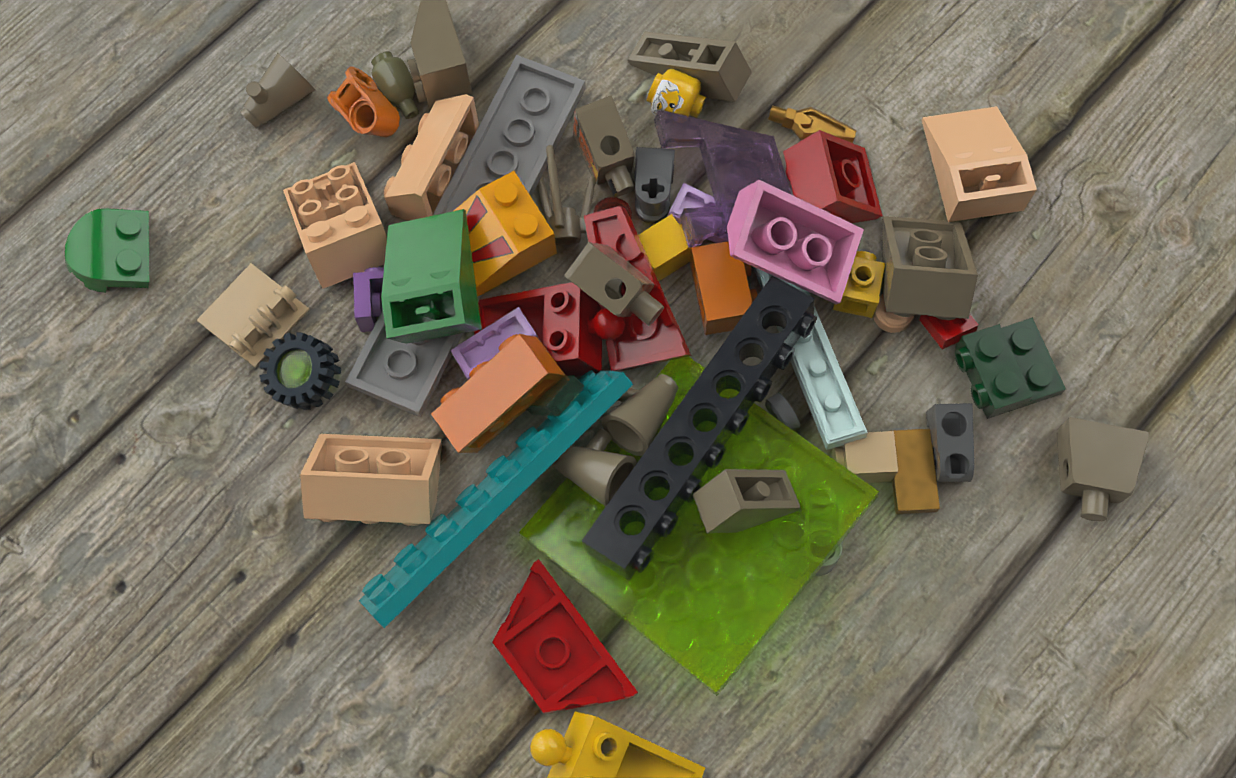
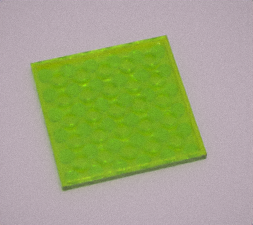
[519,356,879,696]

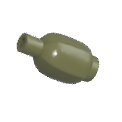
[371,51,419,119]

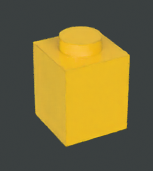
[638,214,695,281]

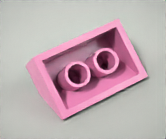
[727,180,864,304]

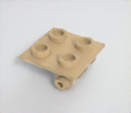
[197,263,310,368]

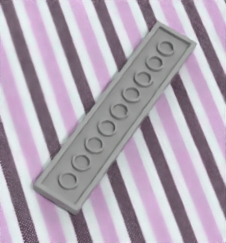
[345,55,586,417]

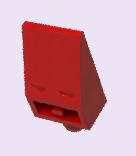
[474,282,625,378]

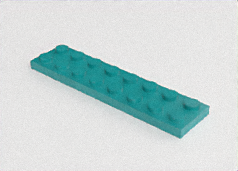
[359,370,633,628]

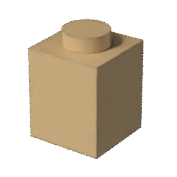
[832,431,898,484]

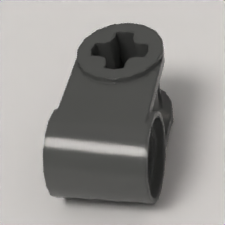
[634,147,675,224]

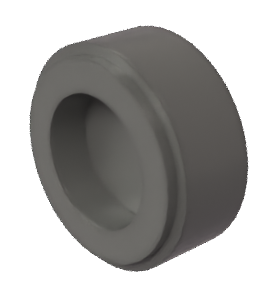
[765,392,800,435]

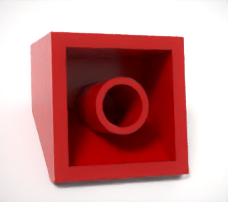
[783,130,883,223]

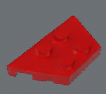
[492,559,638,714]

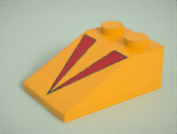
[453,171,557,297]

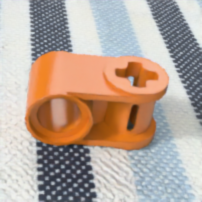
[327,66,400,137]

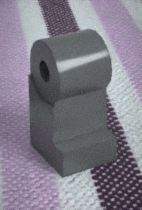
[926,403,974,482]

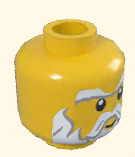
[647,69,706,125]

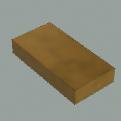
[892,429,940,514]

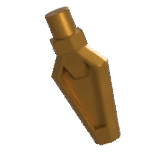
[768,105,857,143]

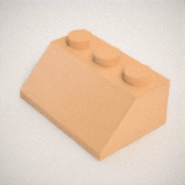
[384,94,479,221]
[300,434,442,526]

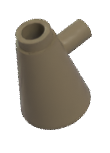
[240,53,315,129]
[602,374,678,456]
[552,429,637,507]

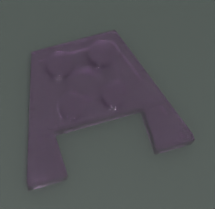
[654,110,792,247]

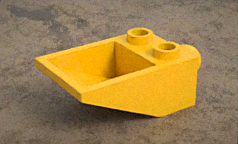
[530,711,705,778]

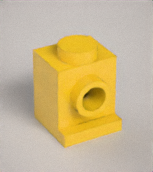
[833,251,885,318]

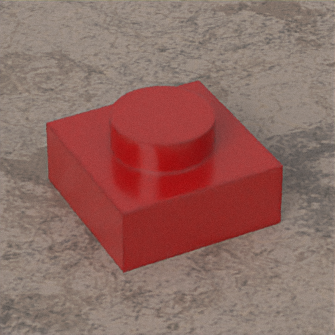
[920,314,979,350]

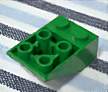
[381,209,482,344]

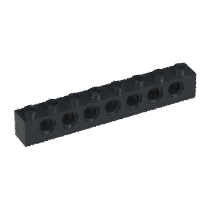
[582,276,817,581]

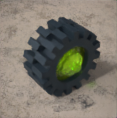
[259,332,341,410]

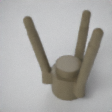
[537,145,596,246]

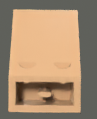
[922,106,1037,222]
[283,162,387,289]

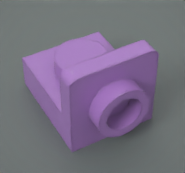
[353,267,384,332]

